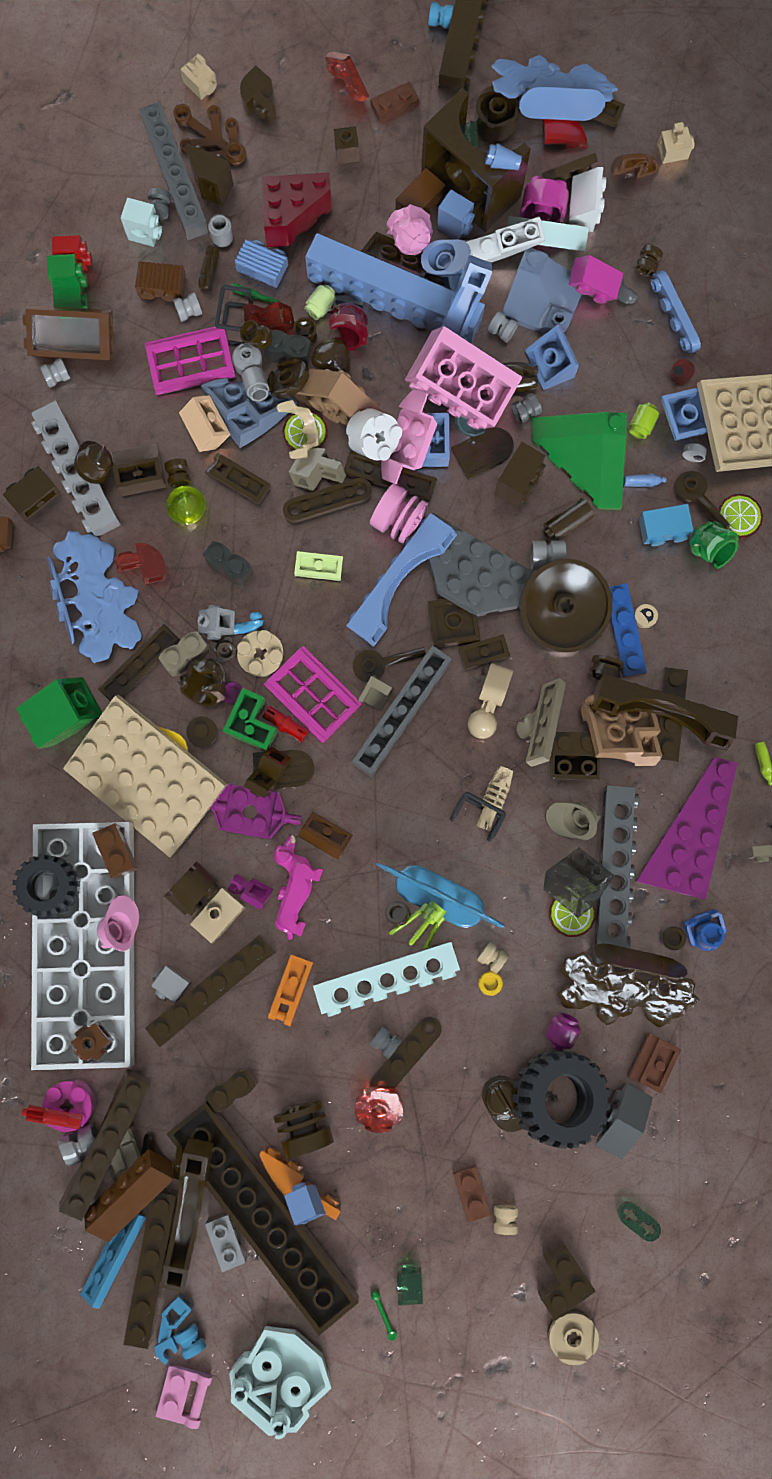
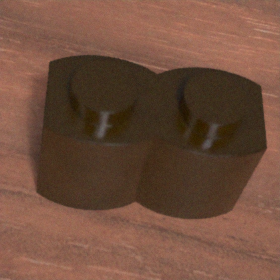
[205,1067,258,1112]

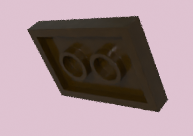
[360,232,429,279]

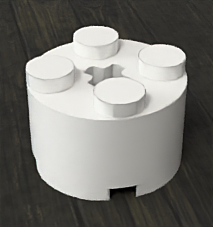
[346,408,402,461]

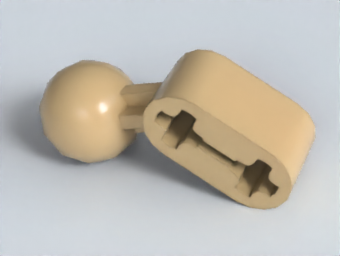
[467,663,513,739]

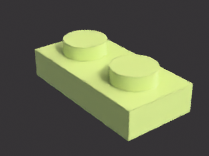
[294,551,343,581]

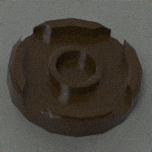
[267,358,309,400]

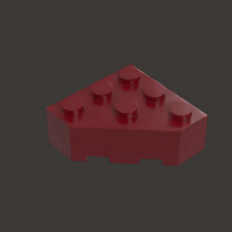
[262,172,332,247]

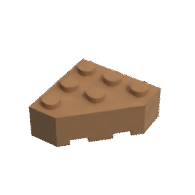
[294,368,384,426]

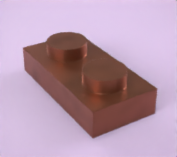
[370,81,420,122]
[453,1166,491,1223]

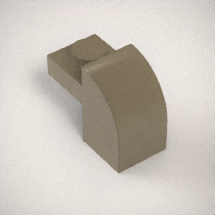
[289,448,346,491]

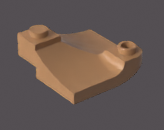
[581,694,662,766]

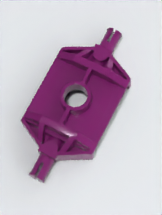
[209,783,302,839]

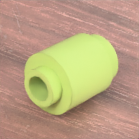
[304,285,336,320]

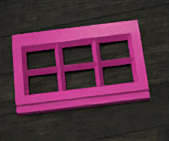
[145,327,236,395]
[264,646,362,744]

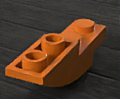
[259,1147,341,1220]

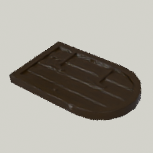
[451,427,514,480]
[253,750,315,789]

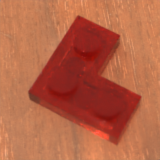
[324,51,370,102]

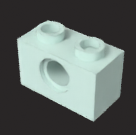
[121,197,162,247]

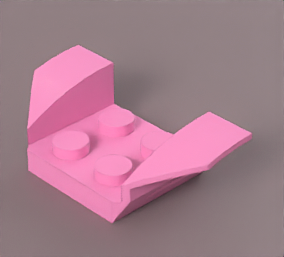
[381,389,437,484]

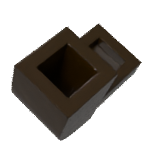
[240,65,276,124]
[244,746,291,798]

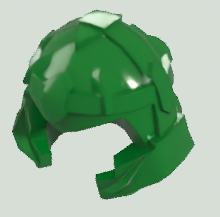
[689,521,739,569]

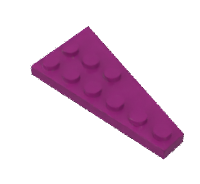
[635,757,738,900]

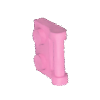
[156,1363,212,1429]

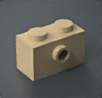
[190,888,245,943]

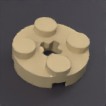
[237,630,284,678]
[548,1311,599,1365]

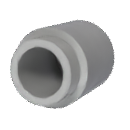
[209,215,233,247]
[242,366,269,402]

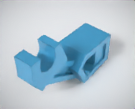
[154,1293,194,1365]

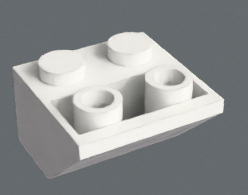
[567,167,606,232]

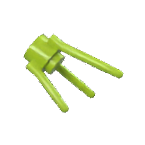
[389,900,446,949]

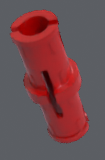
[262,705,309,742]

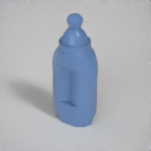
[623,473,667,487]

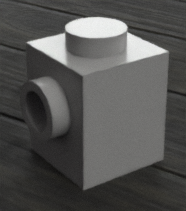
[152,965,192,1003]

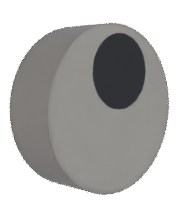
[682,443,707,462]

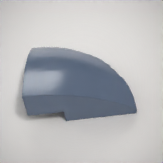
[201,378,297,448]

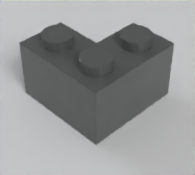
[596,1083,653,1160]

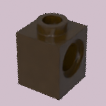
[334,126,360,164]

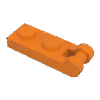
[268,954,314,1026]

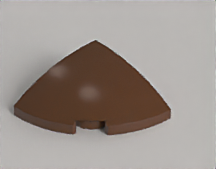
[611,153,659,178]

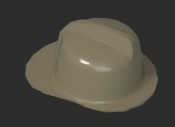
[546,802,601,840]

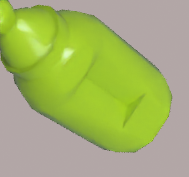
[754,741,772,785]

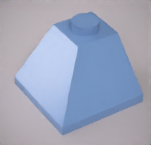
[660,388,707,441]

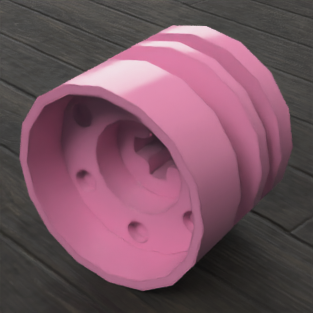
[370,483,429,545]

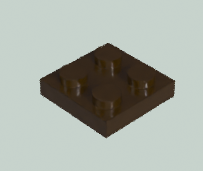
[542,152,598,181]
[428,599,481,648]

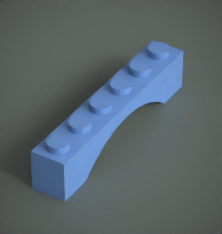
[422,255,492,397]
[346,513,457,647]

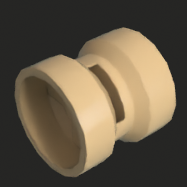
[476,941,510,974]
[493,1205,518,1235]

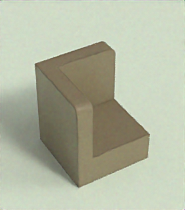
[358,675,394,710]

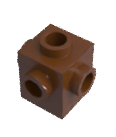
[71,1021,114,1062]

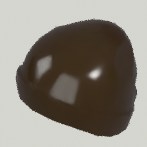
[311,338,351,372]

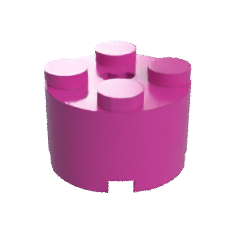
[520,176,569,224]
[42,1079,97,1132]

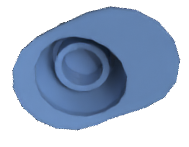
[421,239,471,277]

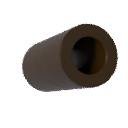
[543,498,594,541]

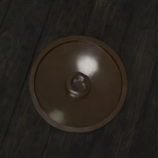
[519,559,613,652]

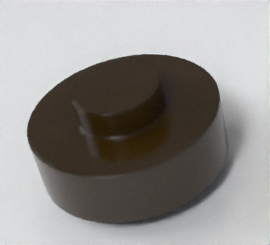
[186,716,218,748]

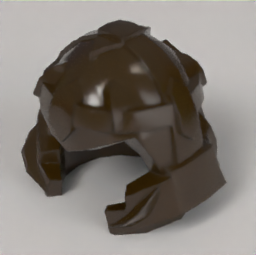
[177,658,227,706]

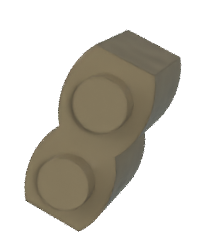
[159,631,210,676]

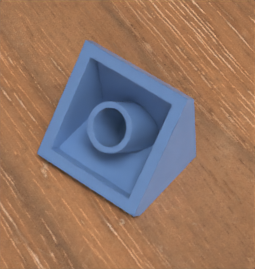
[525,325,579,390]

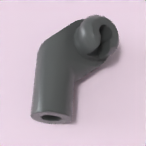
[617,275,637,304]

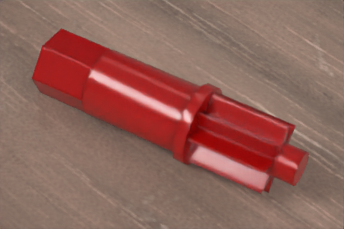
[21,1105,83,1130]

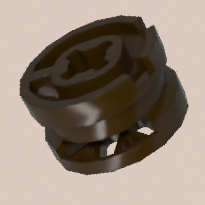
[588,655,624,680]

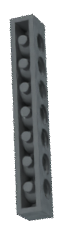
[593,785,639,974]

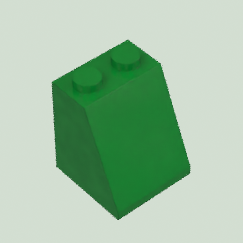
[16,677,102,749]

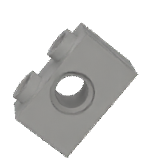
[205,1212,248,1272]

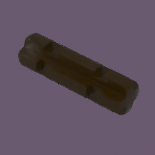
[198,245,219,290]

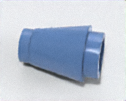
[485,143,522,170]

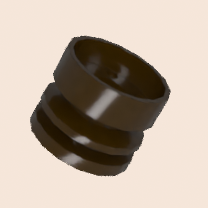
[273,1100,334,1158]

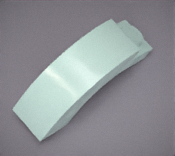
[507,216,589,251]

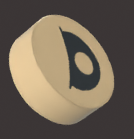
[634,604,658,628]

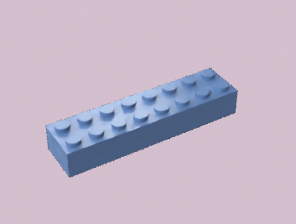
[305,233,485,344]

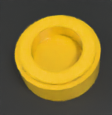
[478,971,503,996]

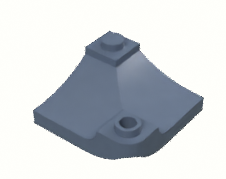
[502,248,582,334]

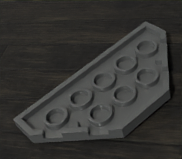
[428,513,533,617]

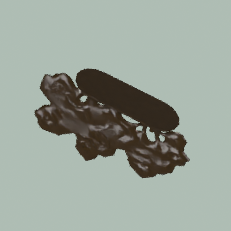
[558,943,700,1027]

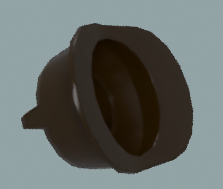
[74,441,113,484]
[482,1075,522,1132]

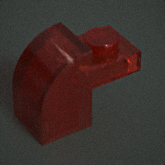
[243,301,295,333]
[114,543,167,585]

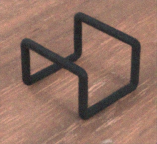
[215,285,254,346]
[450,792,506,842]

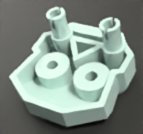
[229,1326,332,1439]

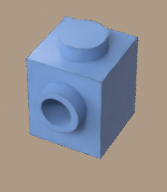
[285,1182,326,1225]

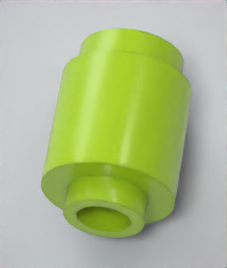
[629,403,659,439]

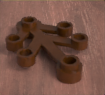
[173,104,246,165]

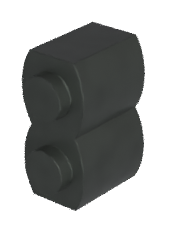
[263,330,312,367]
[203,541,253,586]

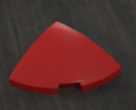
[542,119,588,148]

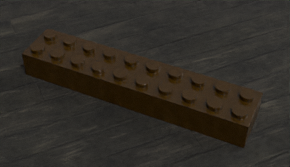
[167,1101,359,1336]

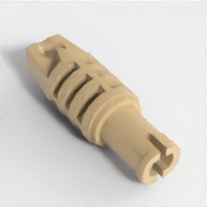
[476,766,513,832]

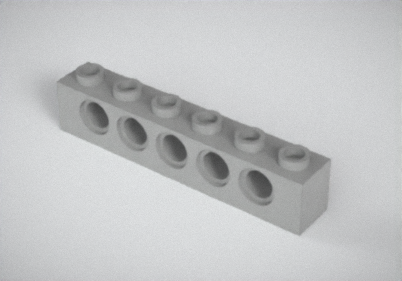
[31,401,121,537]

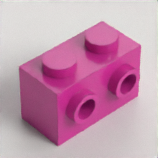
[568,255,624,304]

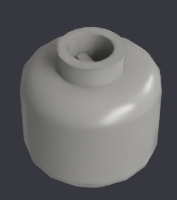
[232,343,263,375]

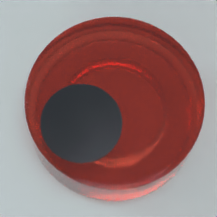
[671,359,695,384]

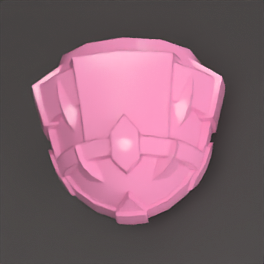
[386,204,433,256]

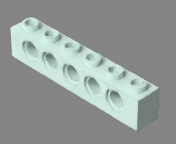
[313,942,460,1017]

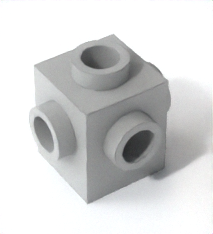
[197,605,235,640]

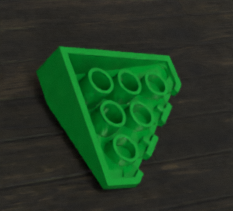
[531,412,627,510]

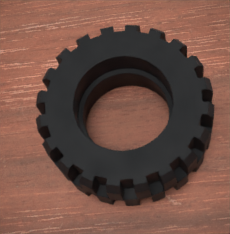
[512,1051,611,1149]

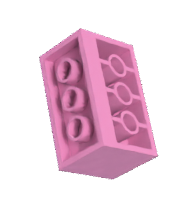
[405,326,522,430]

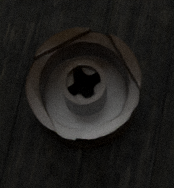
[474,85,520,143]
[164,861,218,916]

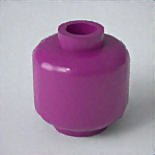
[545,1013,581,1051]

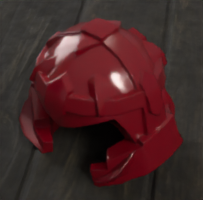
[329,302,368,351]

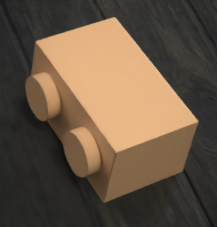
[179,395,231,452]

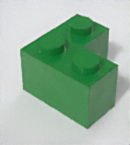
[47,254,89,319]
[223,688,278,752]

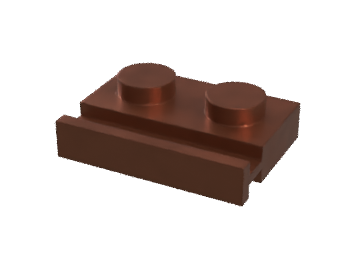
[628,1033,682,1093]

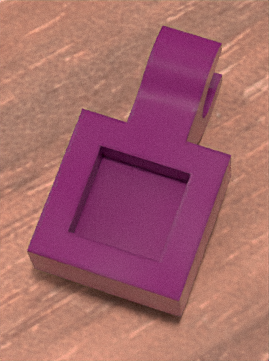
[227,874,273,910]

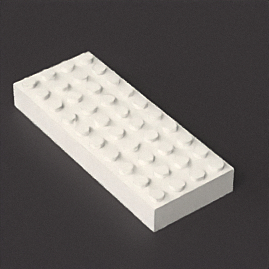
[31,822,135,1070]

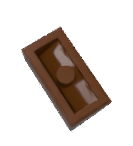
[298,812,353,859]

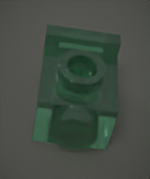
[397,1264,423,1305]

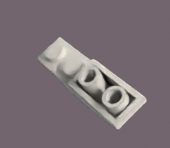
[466,217,546,262]

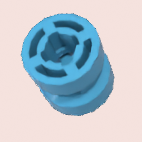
[428,2,454,29]
[173,1323,207,1360]

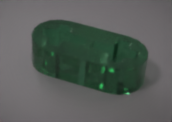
[617,1201,661,1242]

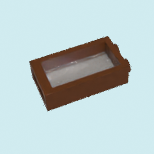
[22,305,114,360]

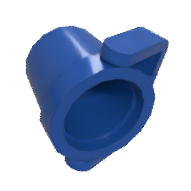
[684,909,727,951]

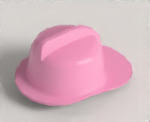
[97,895,139,951]

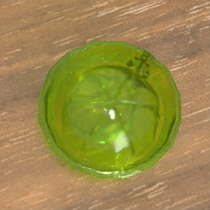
[166,486,206,525]

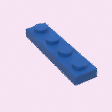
[609,583,647,678]

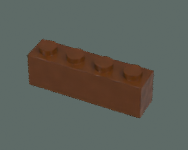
[84,1149,174,1242]

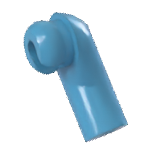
[234,612,264,635]

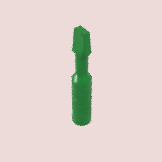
[231,283,281,307]

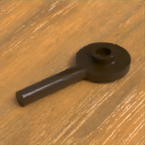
[674,471,731,529]
[353,647,426,682]

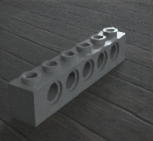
[139,102,209,240]
[352,645,452,778]

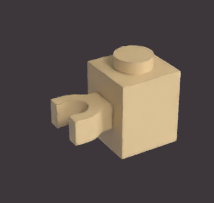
[180,53,217,100]
[657,122,694,164]

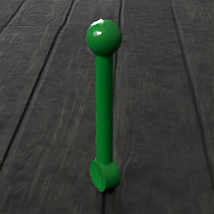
[371,1291,397,1341]

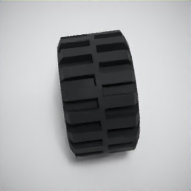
[12,854,80,917]

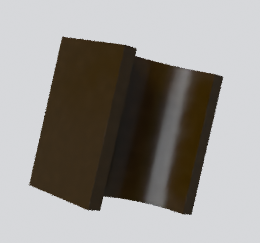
[421,88,531,232]

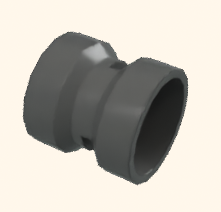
[148,188,171,220]
[511,393,542,424]
[369,1025,402,1059]

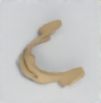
[277,400,319,459]

